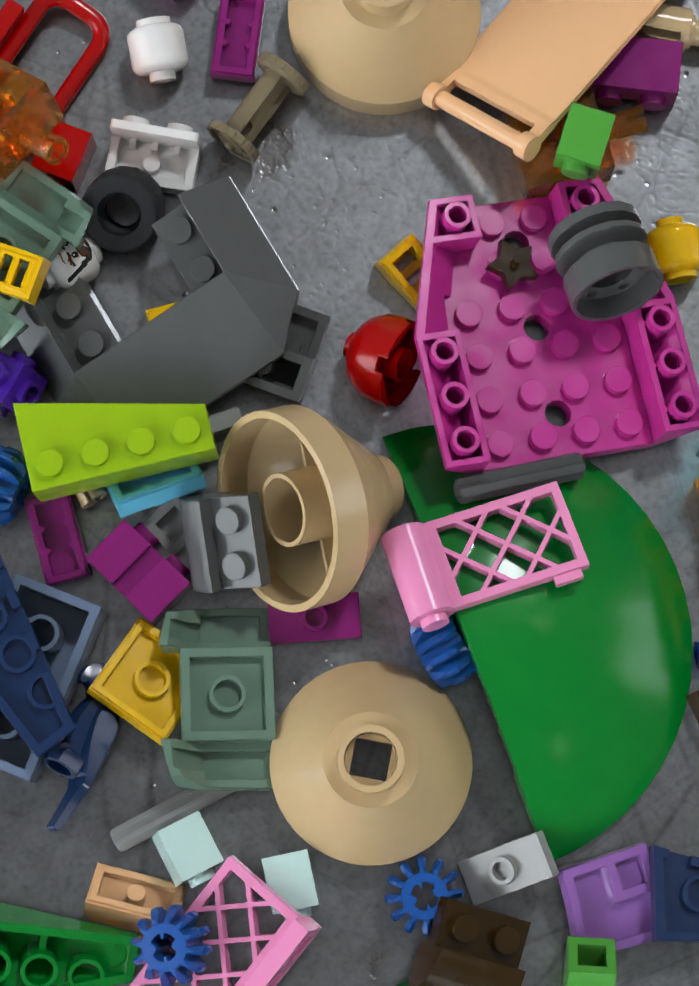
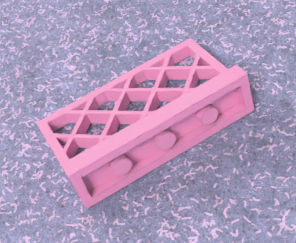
[129,855,322,986]

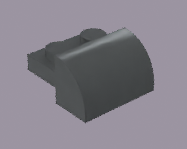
[243,305,332,402]
[179,491,272,593]

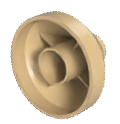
[288,0,481,115]
[217,404,404,613]
[270,661,473,866]

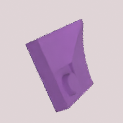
[557,843,652,951]

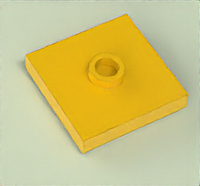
[86,616,180,746]

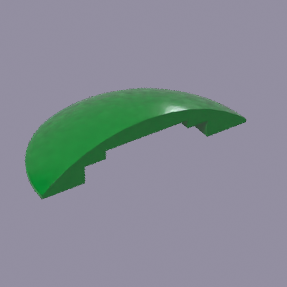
[382,425,693,860]

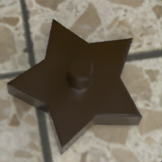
[485,239,538,292]

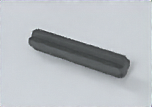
[453,452,586,504]

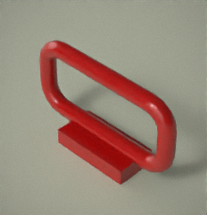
[0,0,110,158]

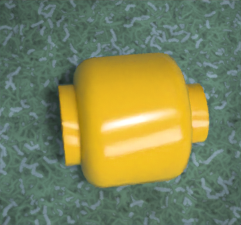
[647,216,699,285]

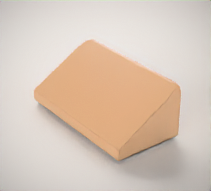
[84,863,187,933]

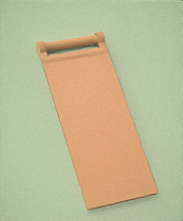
[422,0,665,162]

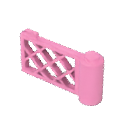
[380,481,590,632]

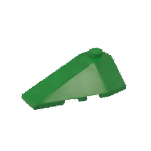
[0,902,140,986]

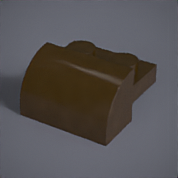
[407,896,531,986]

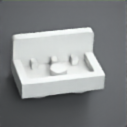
[105,115,202,194]

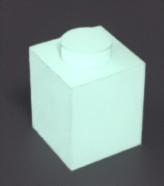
[151,810,224,889]
[261,849,320,920]

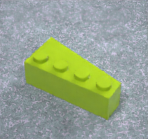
[13,403,219,502]

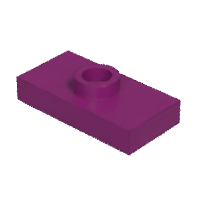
[210,0,266,83]
[23,495,93,586]
[267,592,362,646]

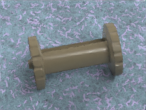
[206,51,309,163]

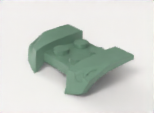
[0,157,93,350]
[159,608,276,791]

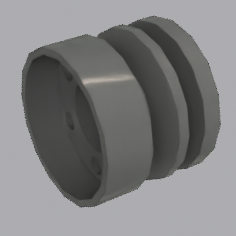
[548,201,664,321]

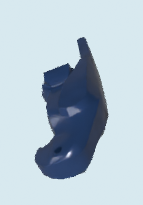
[41,662,120,832]

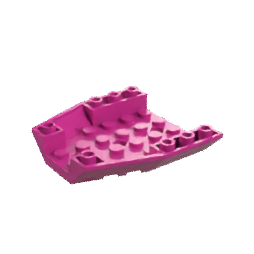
[414,177,699,475]

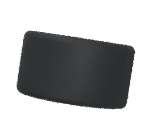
[82,166,166,253]

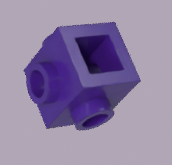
[0,350,48,419]

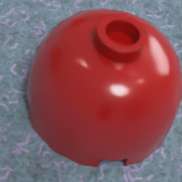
[343,314,421,407]

